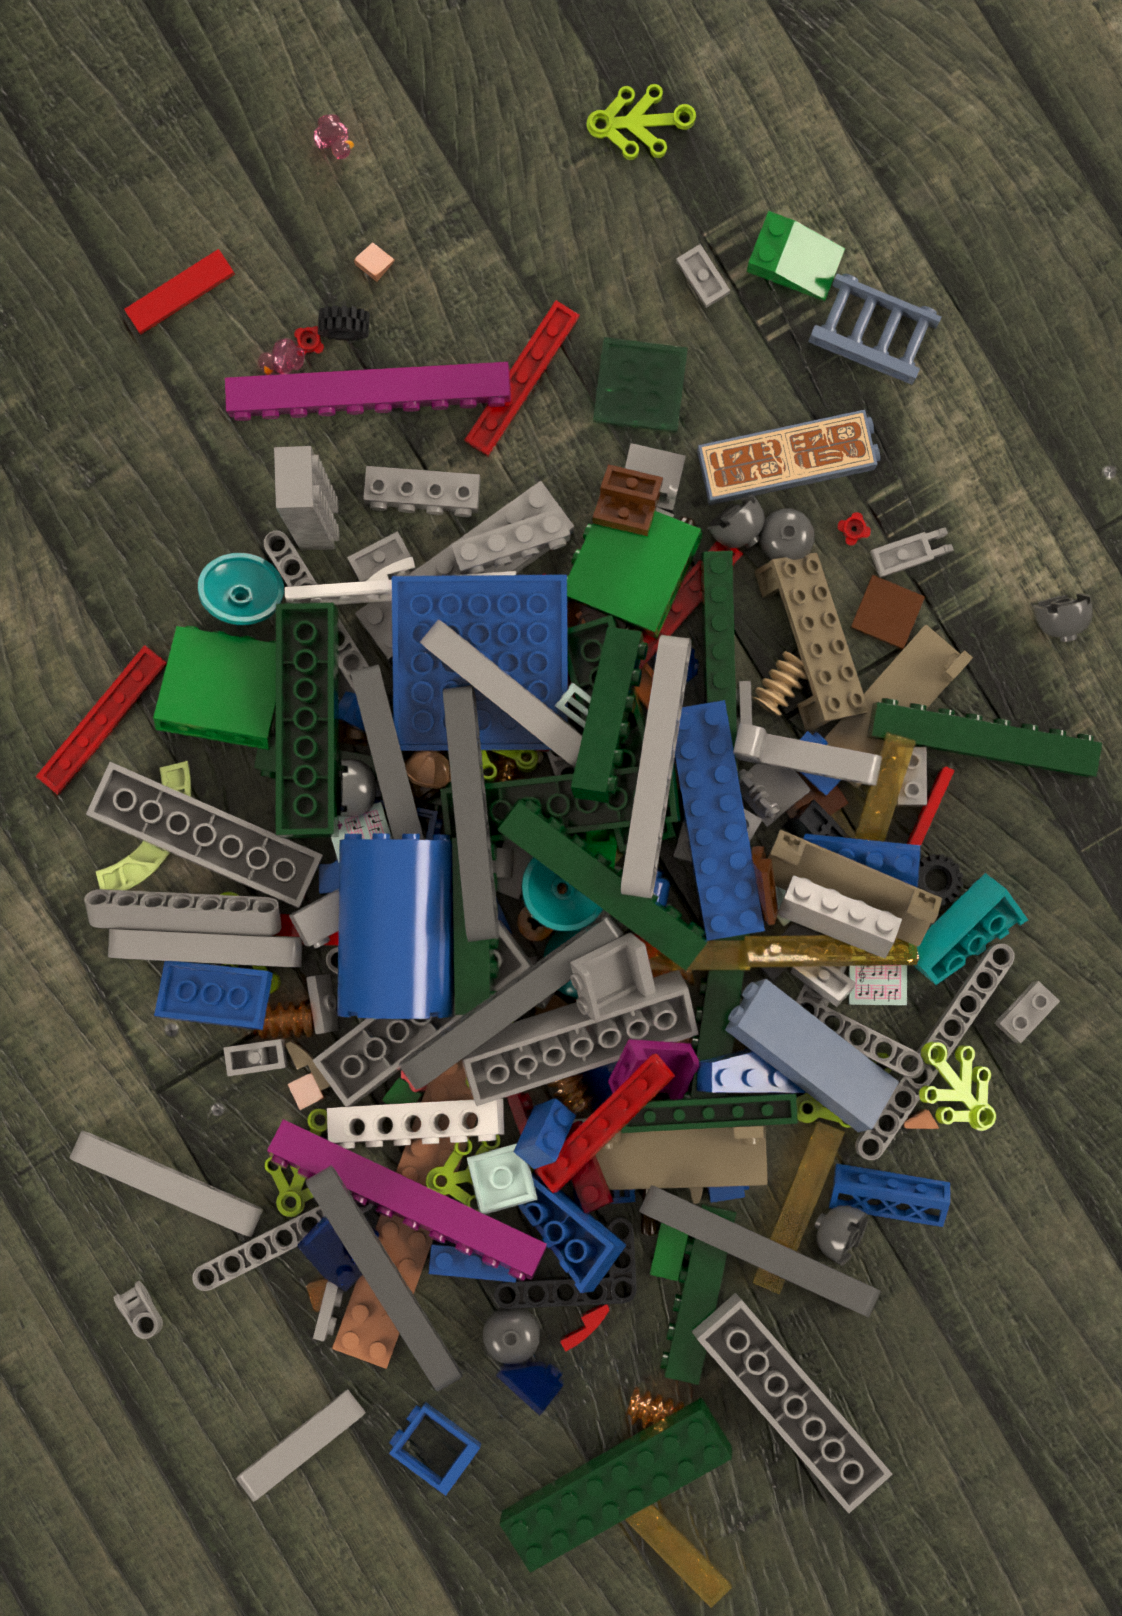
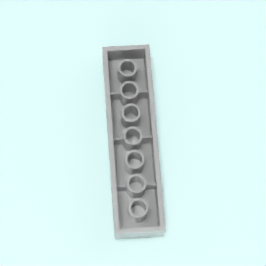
[274,446,339,550]
[355,481,574,664]
[86,762,323,909]
[312,920,534,1107]
[461,970,699,1106]
[692,1293,893,1513]

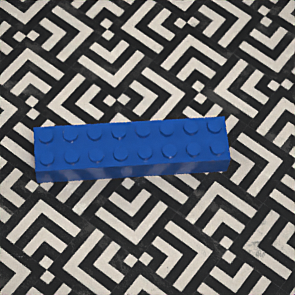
[674,700,765,941]

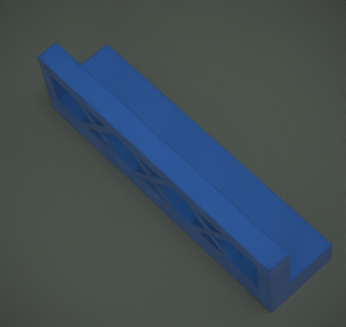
[829,1164,950,1227]

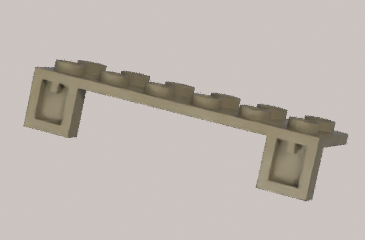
[754,553,869,731]
[824,625,973,789]
[767,830,942,946]
[596,1126,768,1190]

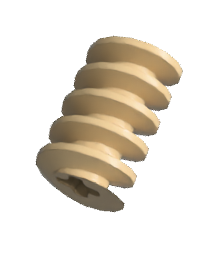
[751,651,808,716]

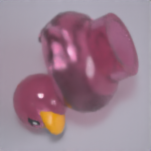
[313,114,354,159]
[258,338,305,375]

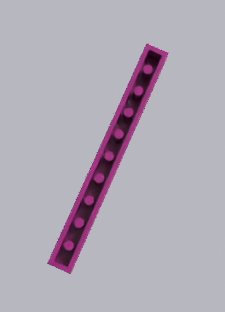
[225,362,511,421]
[267,1119,547,1281]

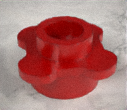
[294,326,324,356]
[837,512,871,546]

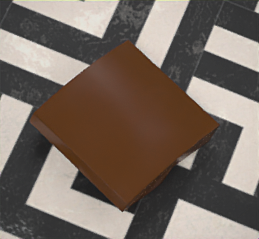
[592,464,663,536]
[752,846,779,925]

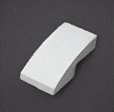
[367,557,416,581]

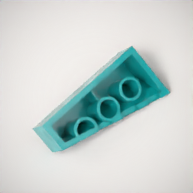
[904,873,1028,985]

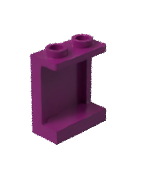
[608,1039,699,1100]

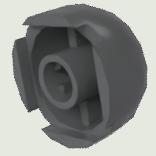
[707,494,765,548]
[758,508,815,561]
[1034,593,1093,642]
[339,759,381,817]
[814,1205,868,1266]
[483,1308,540,1365]

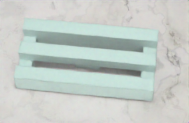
[555,683,591,728]

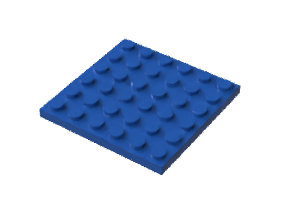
[392,575,568,751]

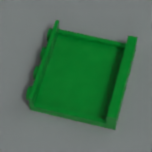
[565,504,703,639]
[153,626,276,750]

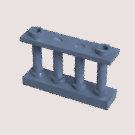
[809,274,941,385]

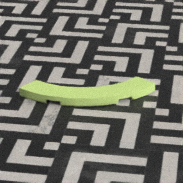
[96,761,191,890]

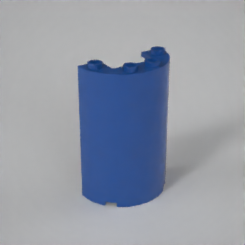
[337,833,455,1019]

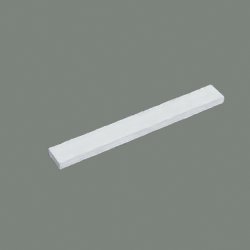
[285,571,516,605]

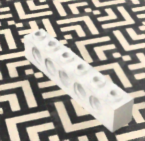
[327,1099,504,1149]

